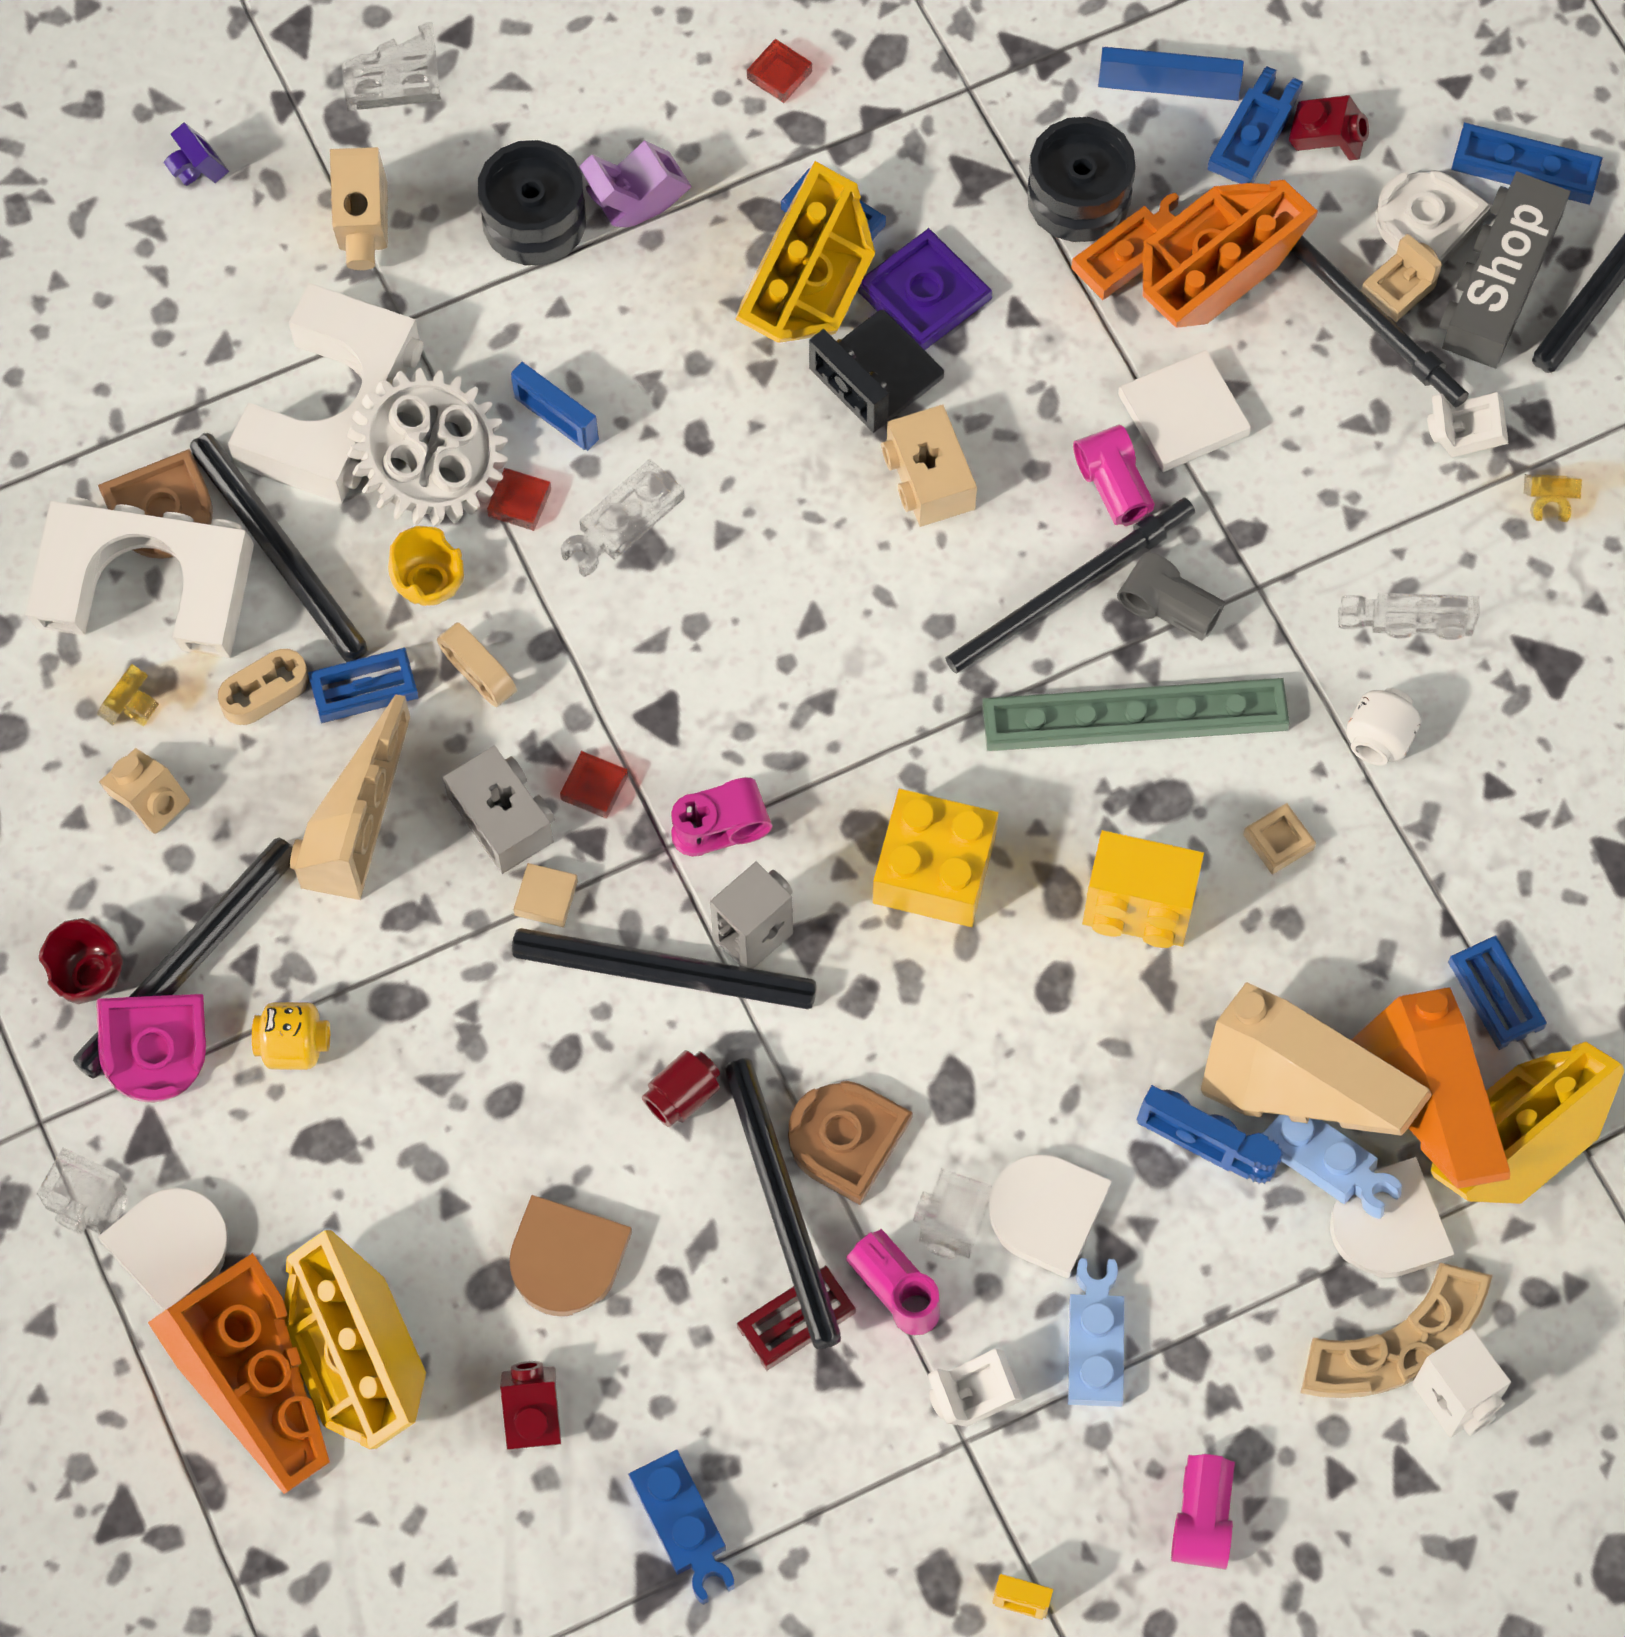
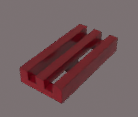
[737,1265,856,1371]

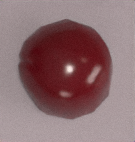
[38,918,123,1004]

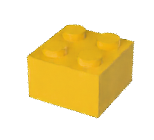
[873,788,999,927]
[1082,830,1204,948]

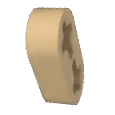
[437,622,517,707]
[218,649,309,725]

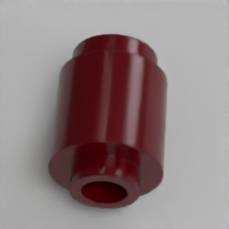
[642,1050,720,1127]

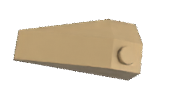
[290,694,410,900]
[1201,982,1432,1136]

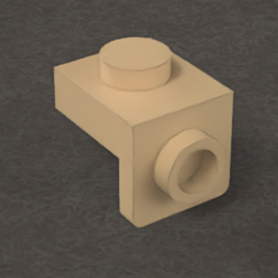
[1361,234,1442,322]
[99,748,190,834]

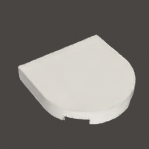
[1375,170,1492,265]
[988,1155,1112,1279]
[1330,1157,1455,1278]
[98,1188,228,1311]

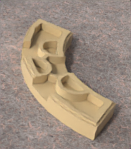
[1300,1263,1493,1398]

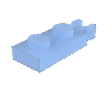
[1262,1115,1402,1219]
[1068,1258,1124,1407]

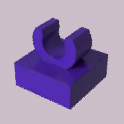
[163,122,230,186]

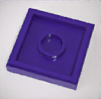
[857,228,992,350]

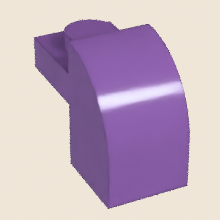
[579,140,692,227]

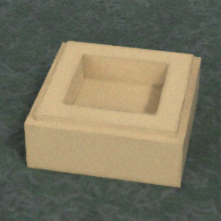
[1243,803,1316,875]
[513,863,578,928]

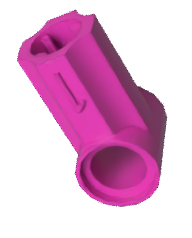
[1073,424,1155,527]
[846,1229,940,1336]
[1171,1454,1235,1570]

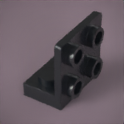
[809,310,944,433]

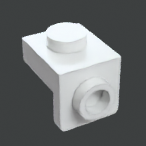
[1428,392,1508,458]
[928,1349,1023,1427]

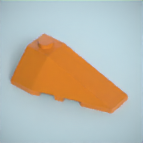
[1351,987,1510,1189]
[148,1253,330,1494]

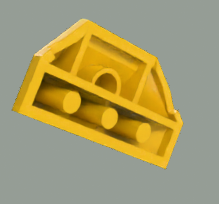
[735,161,875,343]
[1431,1041,1624,1204]
[284,1230,426,1449]

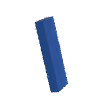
[1098,47,1244,101]
[1451,122,1603,205]

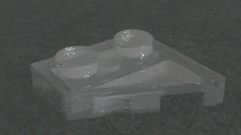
[342,22,441,111]

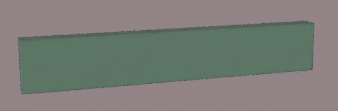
[982,678,1290,751]

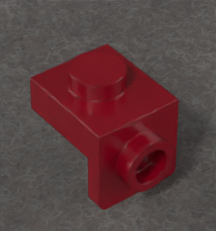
[1289,95,1369,161]
[500,1361,561,1450]

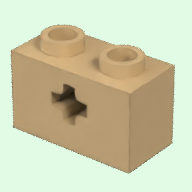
[881,404,977,527]

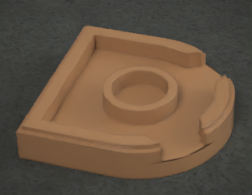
[98,449,213,559]
[788,1081,913,1205]
[510,1195,632,1316]

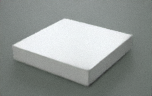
[1119,350,1251,472]

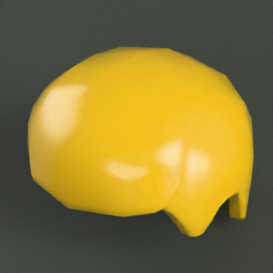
[388,526,464,606]

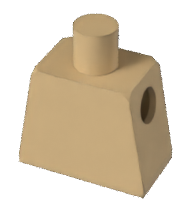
[330,147,388,270]

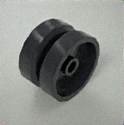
[1027,117,1136,242]
[478,140,586,266]

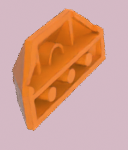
[1142,180,1318,328]

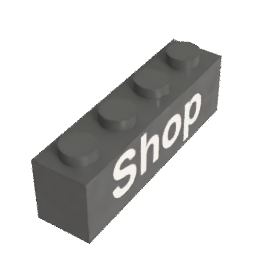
[1439,171,1571,369]

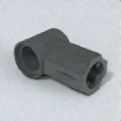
[1117,552,1225,641]

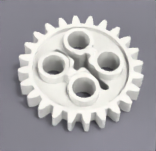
[347,368,508,527]

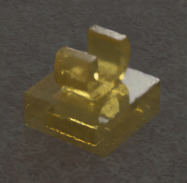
[1523,474,1582,522]
[97,664,159,727]

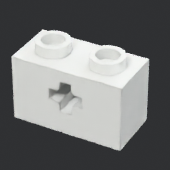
[1412,1328,1511,1438]

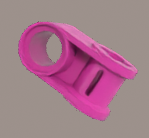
[671,777,773,857]

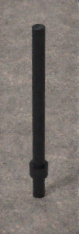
[1291,235,1469,407]
[945,497,1195,674]

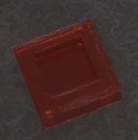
[747,39,812,103]
[487,468,552,531]
[560,751,628,819]

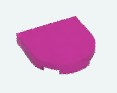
[96,994,206,1103]

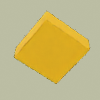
[993,1574,1053,1620]

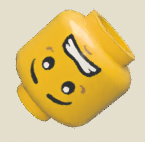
[252,1002,331,1070]

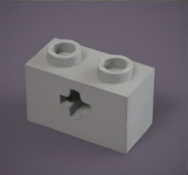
[443,745,555,874]
[710,861,793,969]

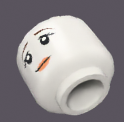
[1346,688,1421,766]

